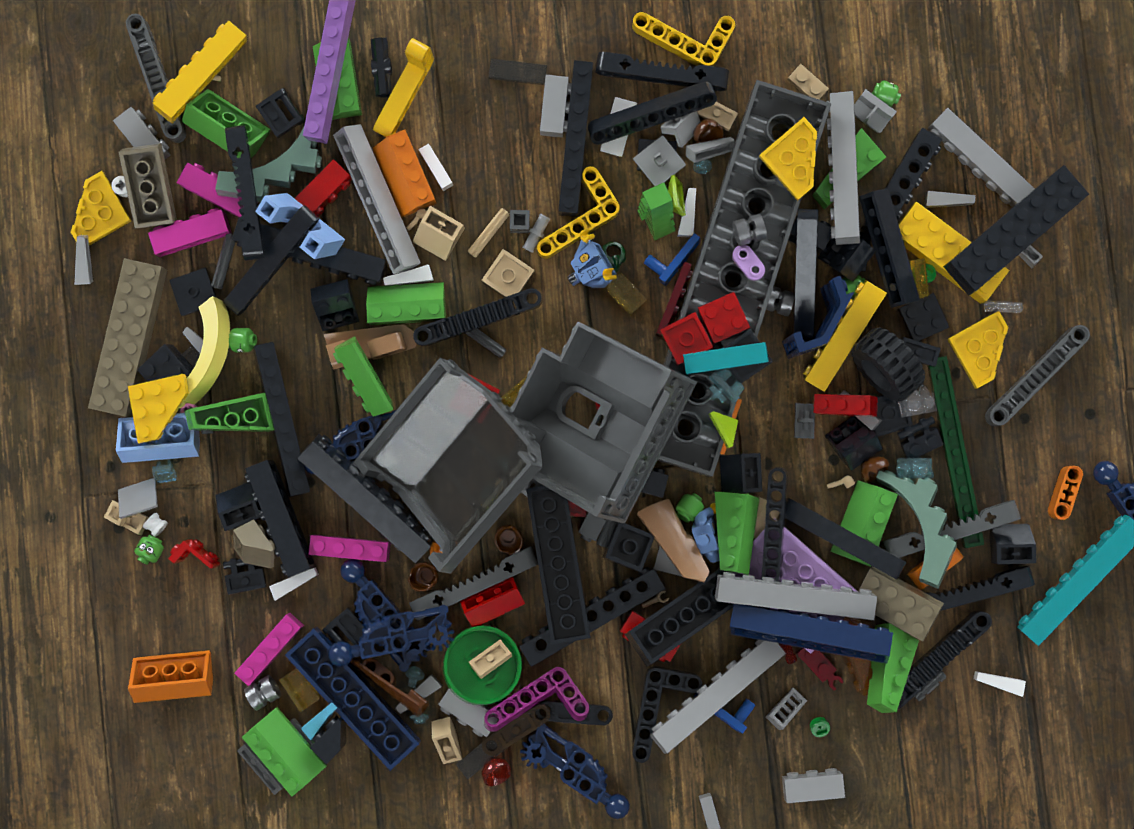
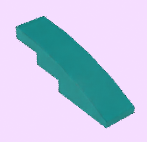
[683,342,769,374]

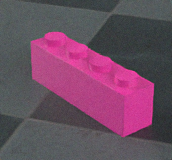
[176,163,258,218]
[148,208,232,257]
[309,535,390,562]
[234,613,304,686]

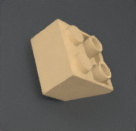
[413,206,465,261]

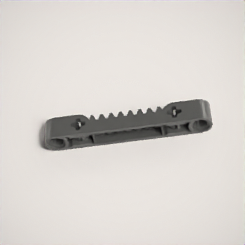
[126,13,187,143]
[985,325,1090,426]
[883,500,1021,558]
[409,546,538,621]

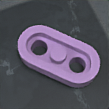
[732,245,765,281]

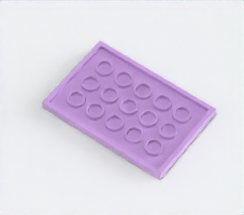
[728,518,857,654]

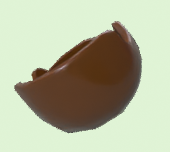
[693,119,724,143]
[860,456,890,483]
[494,525,524,555]
[408,562,438,592]

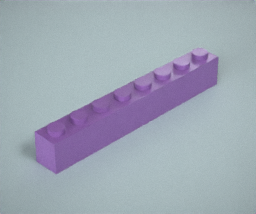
[303,0,356,144]

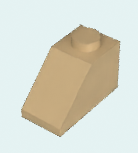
[431,717,462,764]

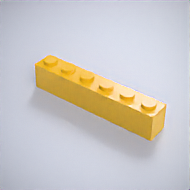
[153,21,247,124]
[803,280,887,392]

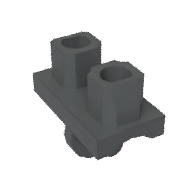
[794,403,815,439]

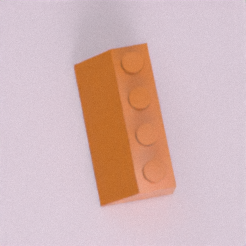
[372,129,437,218]
[128,650,213,703]

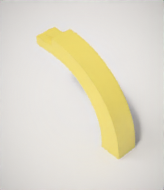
[178,296,230,409]

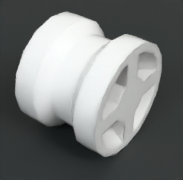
[112,176,128,197]
[143,513,168,537]

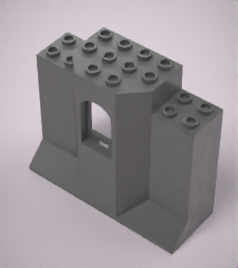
[507,322,697,524]

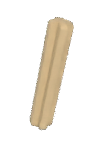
[468,208,509,257]

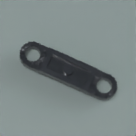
[536,701,613,725]

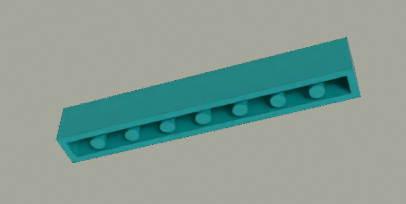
[1017,515,1134,646]

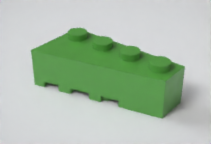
[812,128,886,210]
[637,182,675,240]
[184,393,274,432]
[715,492,759,575]
[867,623,919,713]

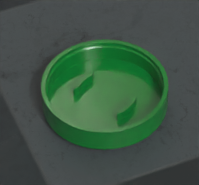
[443,626,522,706]

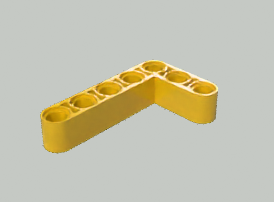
[632,12,735,67]
[373,38,434,137]
[537,167,619,259]

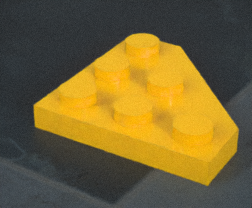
[759,117,817,201]
[71,171,132,245]
[947,311,1008,389]
[128,374,189,444]

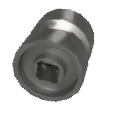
[733,214,767,246]
[766,286,795,316]
[244,675,281,711]

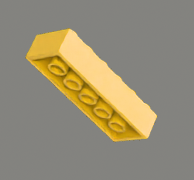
[898,202,1010,304]

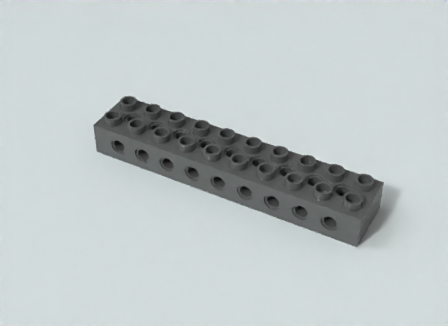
[658,80,831,477]

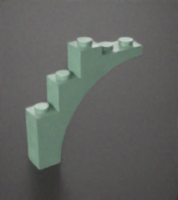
[215,125,322,202]
[876,470,957,589]

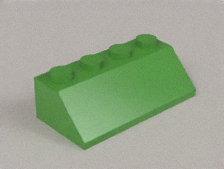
[313,37,362,120]
[182,89,271,158]
[366,282,446,325]
[333,336,393,416]
[830,480,898,567]
[242,707,327,796]

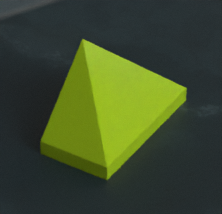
[668,175,686,217]
[708,411,738,449]

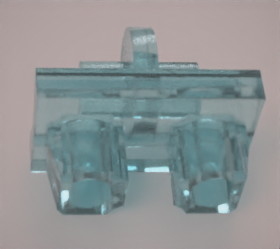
[709,368,745,403]
[897,457,934,479]

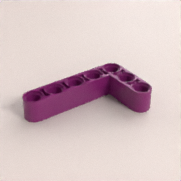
[484,667,589,732]

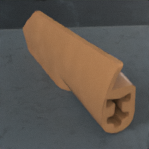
[324,324,420,369]
[637,499,710,583]

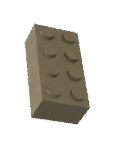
[119,143,177,228]
[858,567,944,641]

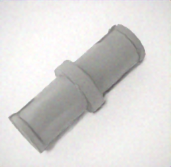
[522,214,550,253]

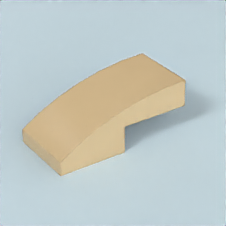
[104,500,149,535]

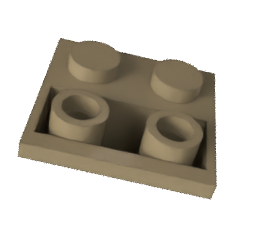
[233,519,275,568]

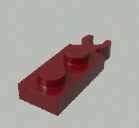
[796,648,844,690]

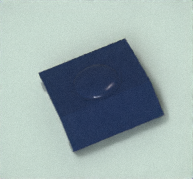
[782,276,854,359]

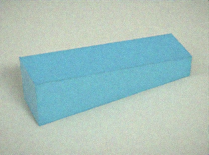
[301,703,337,741]

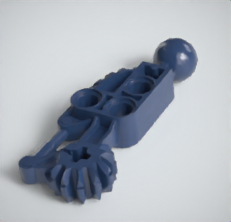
[303,410,423,475]
[1093,461,1134,520]
[340,559,431,672]
[328,605,455,666]
[520,724,630,819]

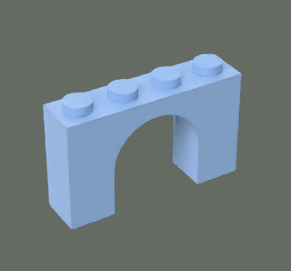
[255,193,345,259]

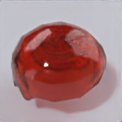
[481,758,511,787]

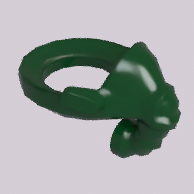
[602,241,626,272]

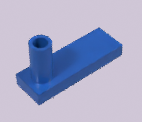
[644,233,701,286]
[693,693,756,734]

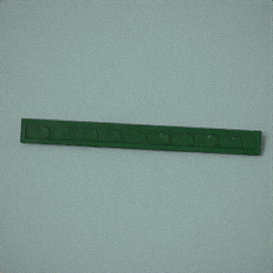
[927,356,985,548]

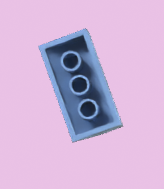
[116,413,200,463]

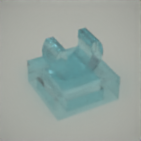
[152,460,177,483]

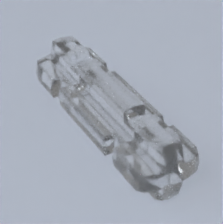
[984,300,1023,313]

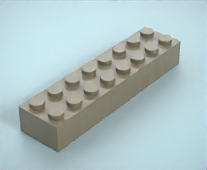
[88,258,167,417]

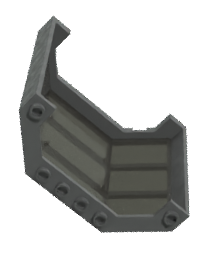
[354,358,542,574]

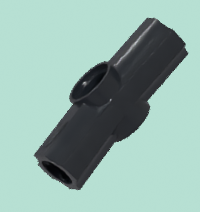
[370,37,392,98]

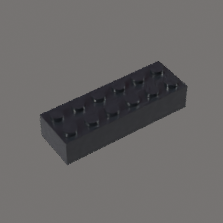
[245,460,316,578]
[625,569,734,667]

